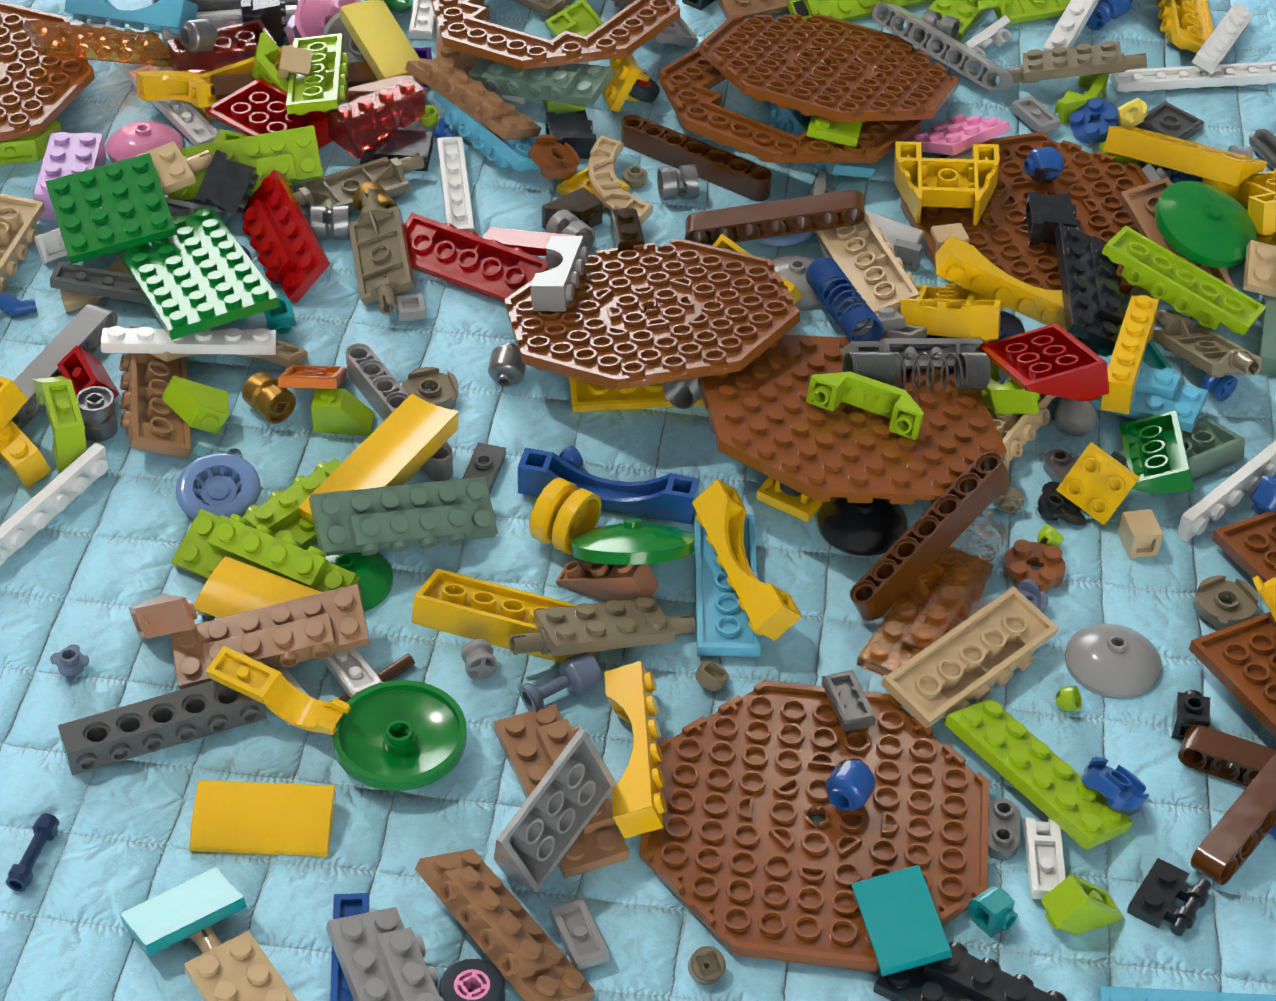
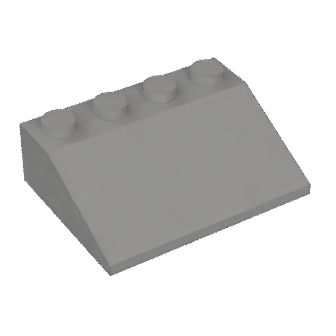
[494,728,617,893]

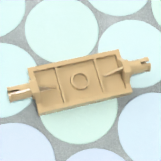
[131,141,213,195]
[184,926,297,1001]

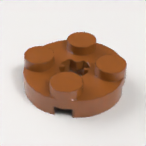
[528,134,580,180]
[1003,539,1066,592]

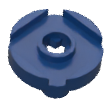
[1069,98,1119,143]
[1081,757,1149,811]

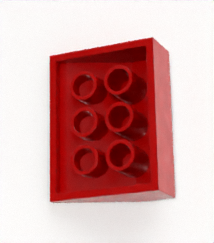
[205,78,333,149]
[979,323,1110,401]

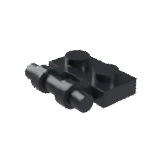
[1127,858,1211,936]

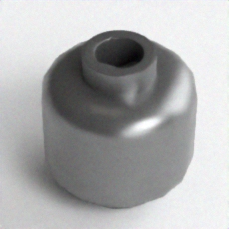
[179,19,218,52]
[488,343,526,387]

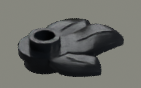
[1037,481,1087,525]

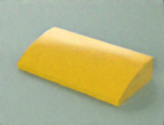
[194,556,322,619]
[189,780,336,857]

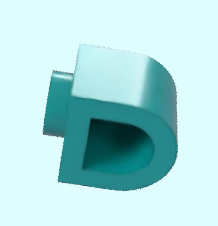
[264,294,297,334]
[967,886,1018,938]

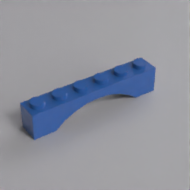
[518,447,700,524]

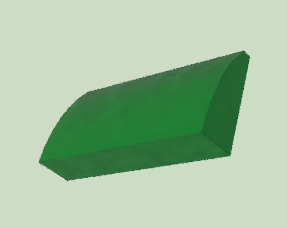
[1119,410,1194,493]

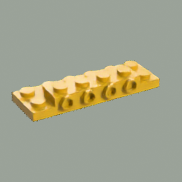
[1156,0,1214,54]

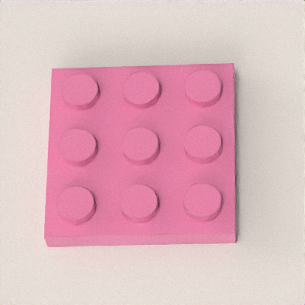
[904,114,1011,155]

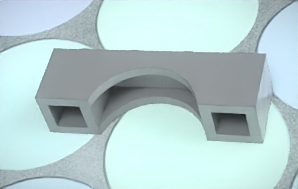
[530,236,589,311]

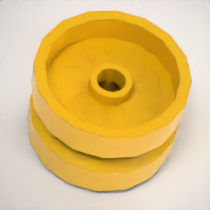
[529,477,602,556]

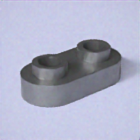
[1043,449,1076,483]
[988,798,1020,861]

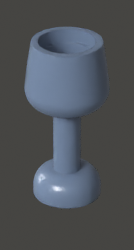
[519,652,602,712]

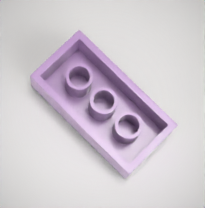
[33,132,107,220]

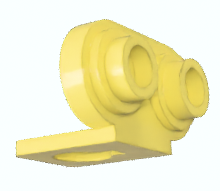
[1117,98,1148,127]

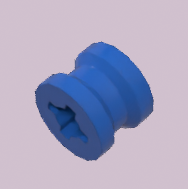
[1086,1,1113,30]
[1201,374,1238,402]

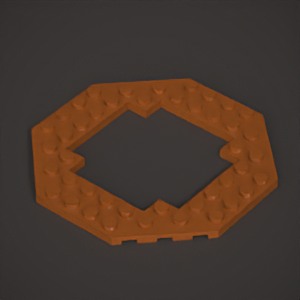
[430,0,680,70]
[658,46,922,163]

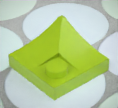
[544,0,604,37]
[806,115,862,148]

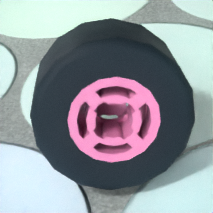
[439,959,505,1001]

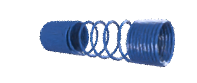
[806,257,884,342]

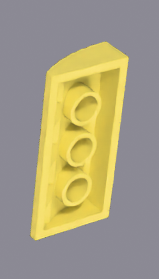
[340,0,420,80]

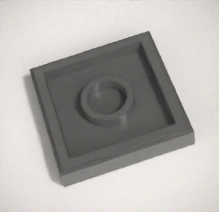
[1135,101,1205,140]

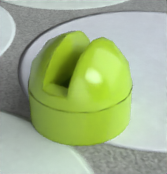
[418,105,439,128]
[1037,524,1064,547]
[1055,685,1082,712]

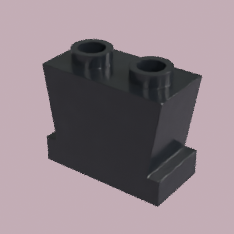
[241,0,287,48]
[545,110,597,159]
[195,150,259,217]
[1025,192,1079,245]

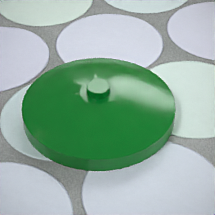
[1155,181,1257,268]
[571,519,695,565]
[332,680,467,791]

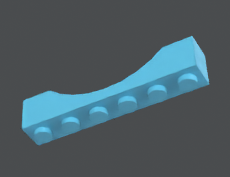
[64,0,198,36]

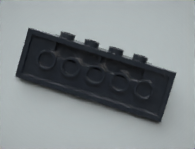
[1054,223,1126,351]
[873,941,1067,1001]

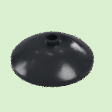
[817,497,908,556]

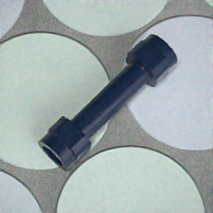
[6,813,60,892]

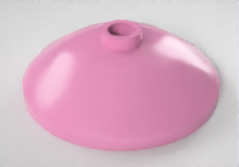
[295,0,361,38]
[106,121,184,163]

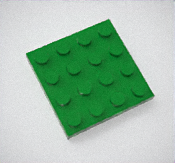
[45,153,177,264]

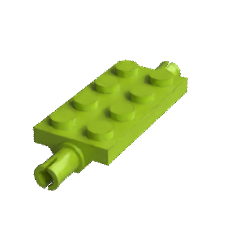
[972,0,1071,25]

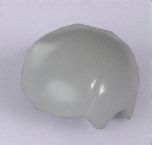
[1052,398,1098,436]

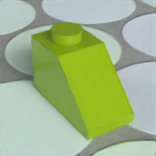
[162,375,229,435]
[311,388,375,436]
[1041,874,1124,935]

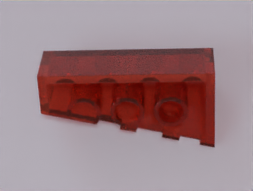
[167,19,277,73]
[327,78,425,160]

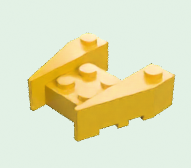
[894,141,1000,225]
[1203,169,1276,236]
[901,283,1006,343]

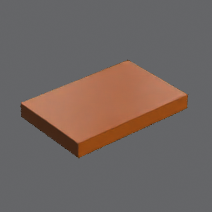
[278,365,347,389]

